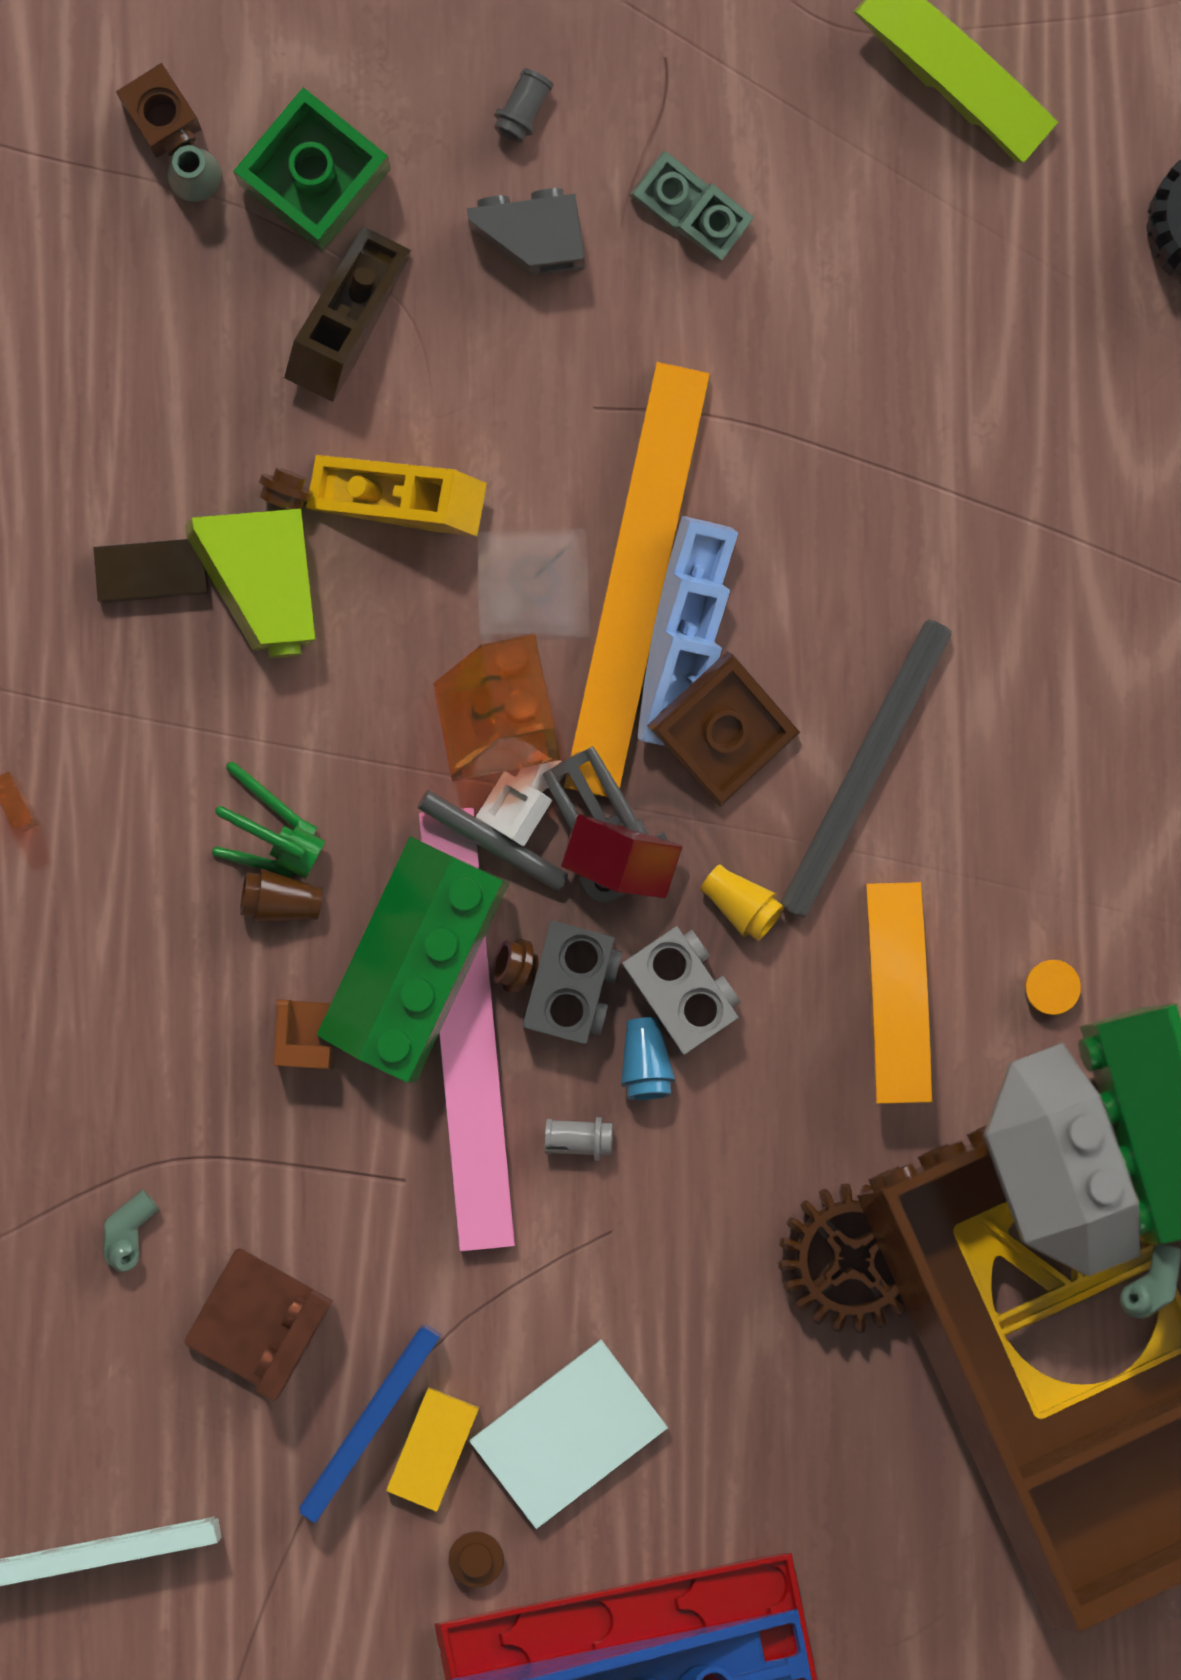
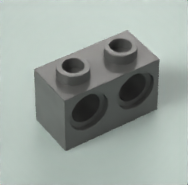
[522,920,623,1044]

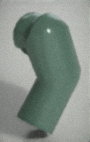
[1120,1245,1181,1319]

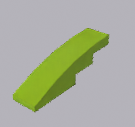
[853,0,1059,163]

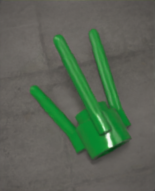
[212,762,326,880]

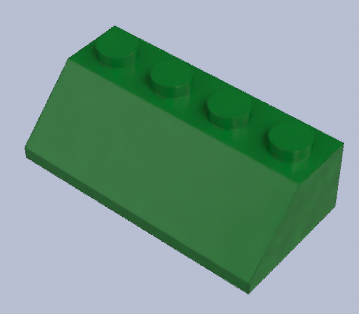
[316,836,510,1083]
[1078,1003,1181,1244]

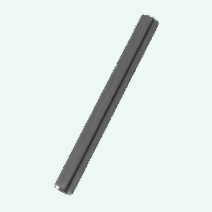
[781,620,951,918]

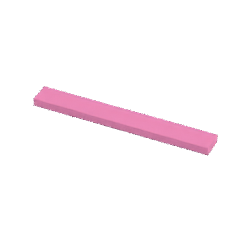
[419,808,515,1251]

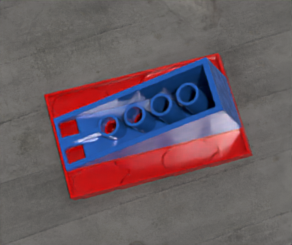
[434,1553,817,1680]

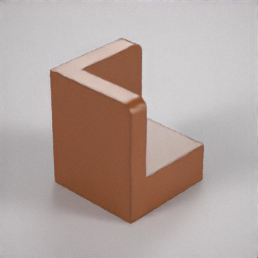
[273,999,333,1069]

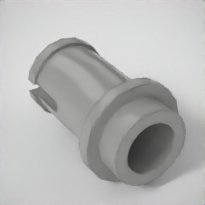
[545,1117,613,1161]

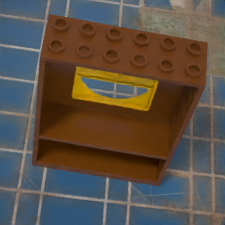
[857,1077,1181,1633]

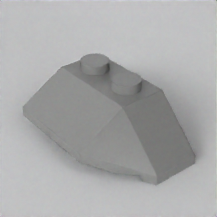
[983,1043,1140,1276]

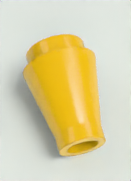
[700,864,784,941]

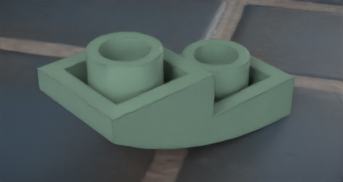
[629,151,754,261]

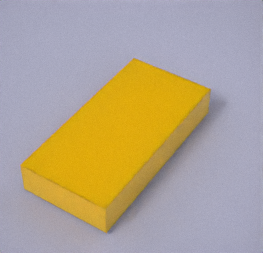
[386,1387,479,1512]

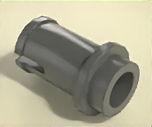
[494,68,554,143]

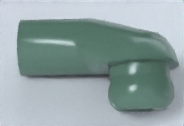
[103,1189,160,1272]

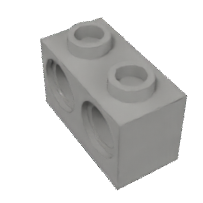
[622,926,741,1055]

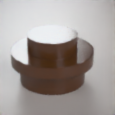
[259,467,313,510]
[492,938,539,994]
[448,1531,504,1588]

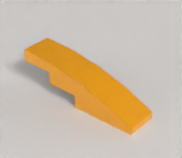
[866,882,932,1104]

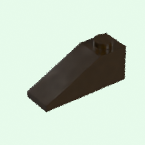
[284,227,411,402]

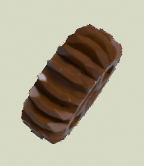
[778,1183,905,1333]

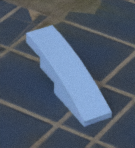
[637,516,738,746]

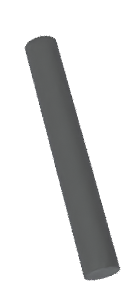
[417,790,568,892]

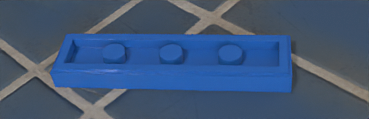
[298,1324,442,1523]

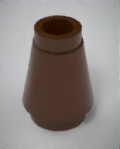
[240,868,322,922]

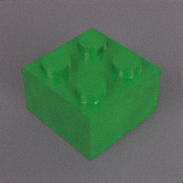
[233,87,391,253]

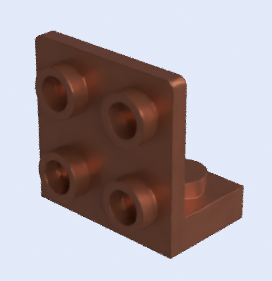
[184,1248,333,1402]

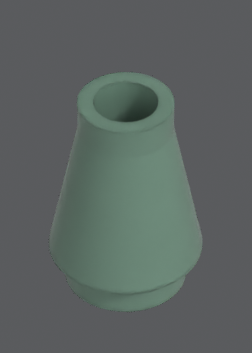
[167,145,222,202]

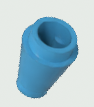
[621,1017,676,1101]

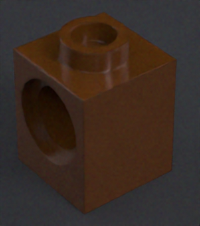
[116,63,202,158]

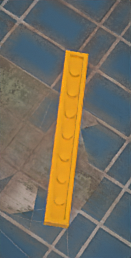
[564,362,710,798]

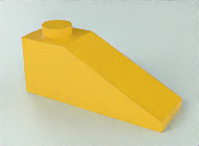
[306,455,487,537]

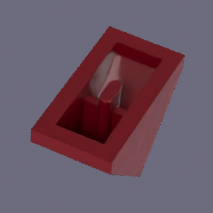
[561,813,683,899]

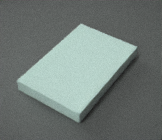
[469,1339,668,1529]

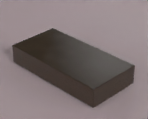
[93,539,208,603]

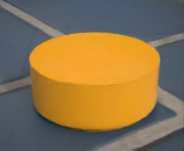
[1024,960,1081,1015]

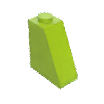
[185,509,315,658]

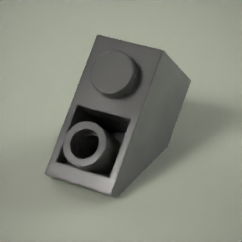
[467,188,584,276]

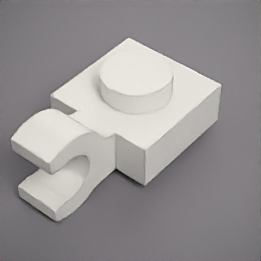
[476,744,565,847]

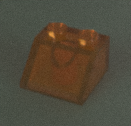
[433,634,560,782]

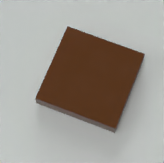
[647,651,800,807]

